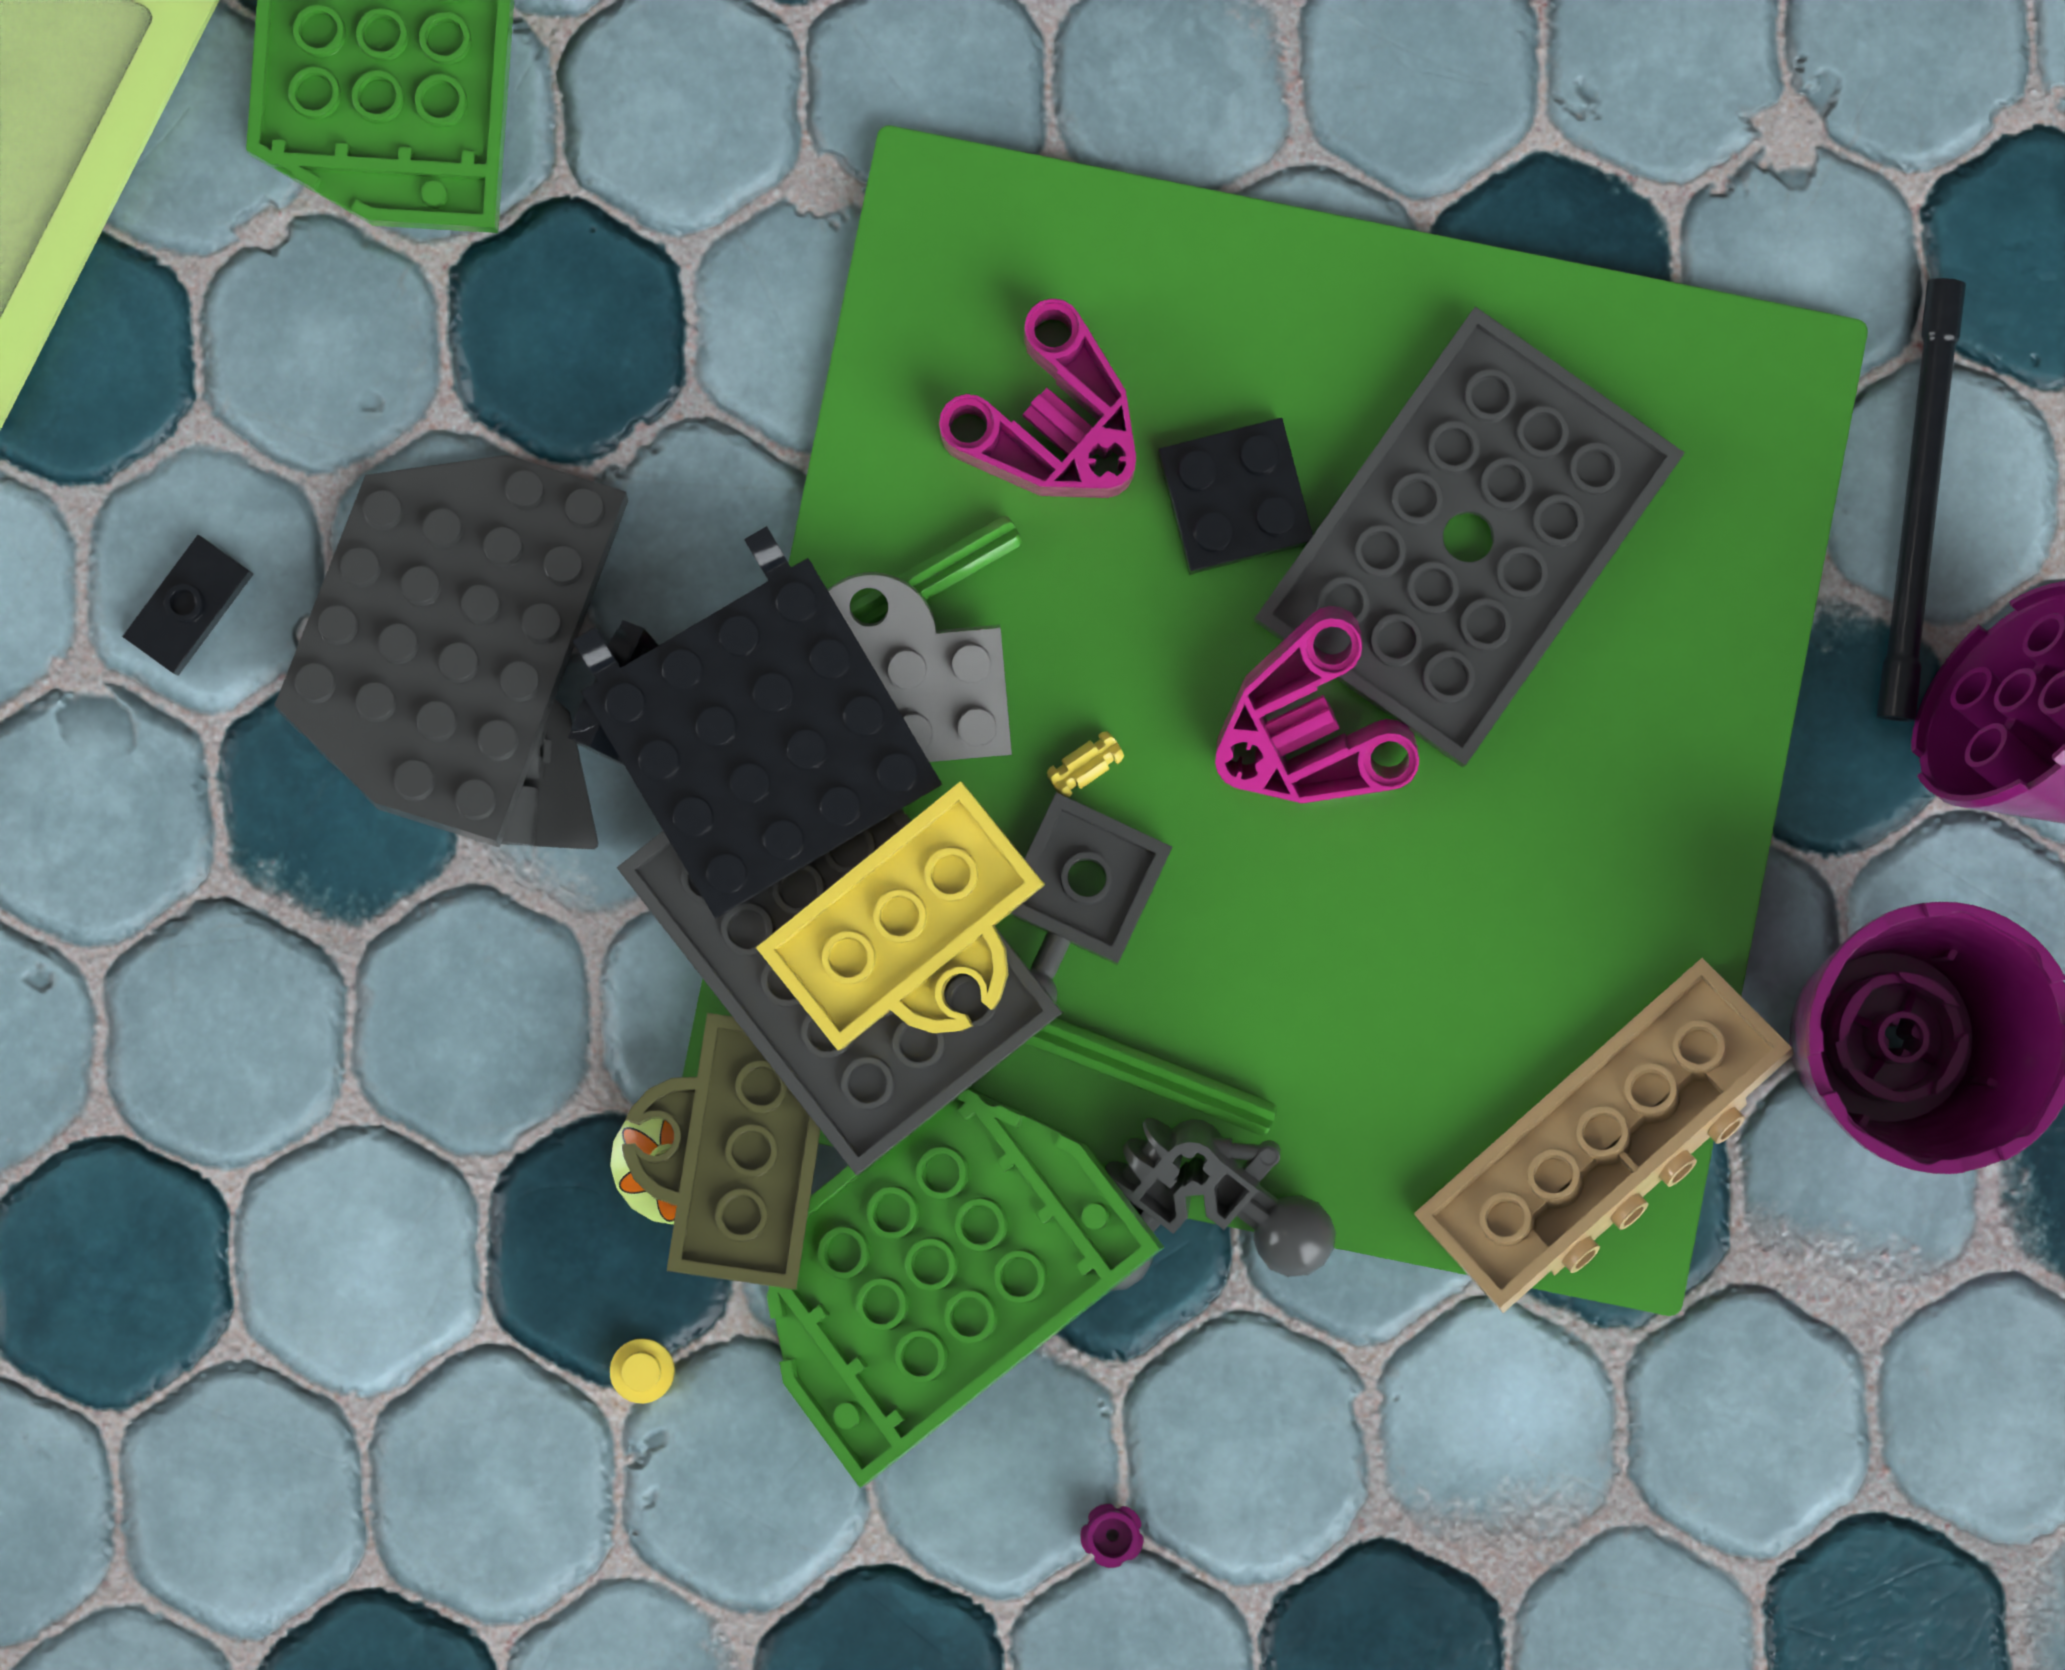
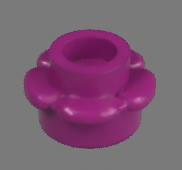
[1080,1503,1144,1568]

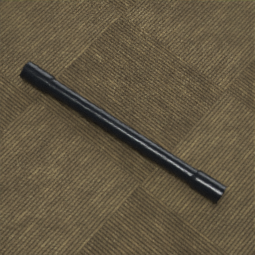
[1877,278,1966,722]

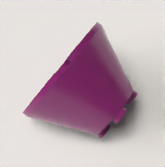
[1911,581,2065,824]

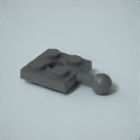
[1010,792,1172,1002]

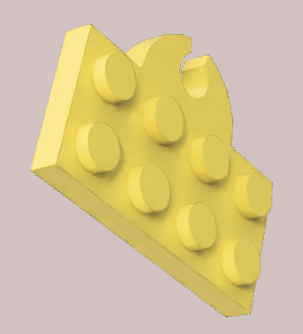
[756,781,1045,1051]

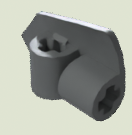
[475,699,599,849]

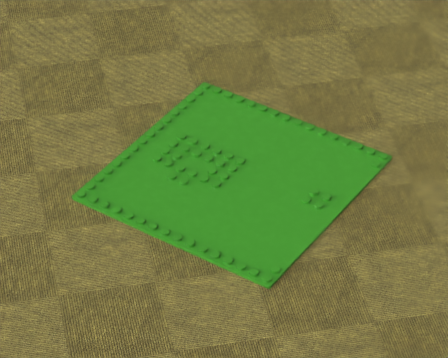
[682,125,1868,1316]

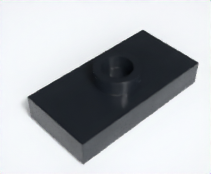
[122,535,253,676]

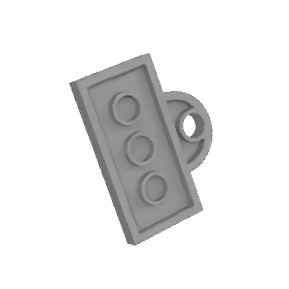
[828,572,1012,762]

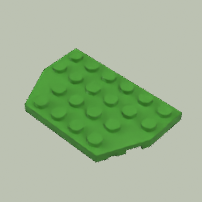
[246,0,514,233]
[766,1087,1165,1488]

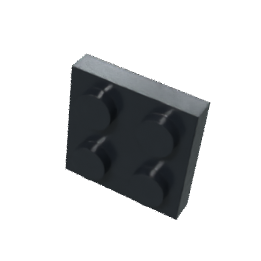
[1158,417,1313,575]

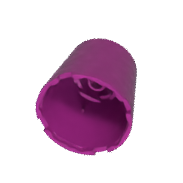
[1790,902,2065,1174]

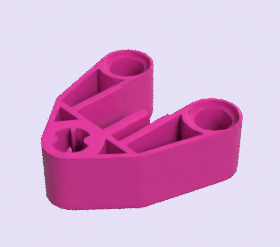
[939,298,1136,498]
[1215,606,1419,803]

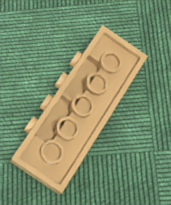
[1414,958,1794,1313]

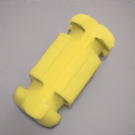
[1047,731,1124,797]

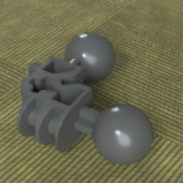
[1105,1118,1336,1291]

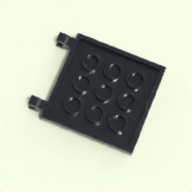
[572,526,943,919]

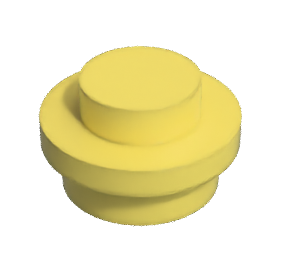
[610,1338,675,1404]

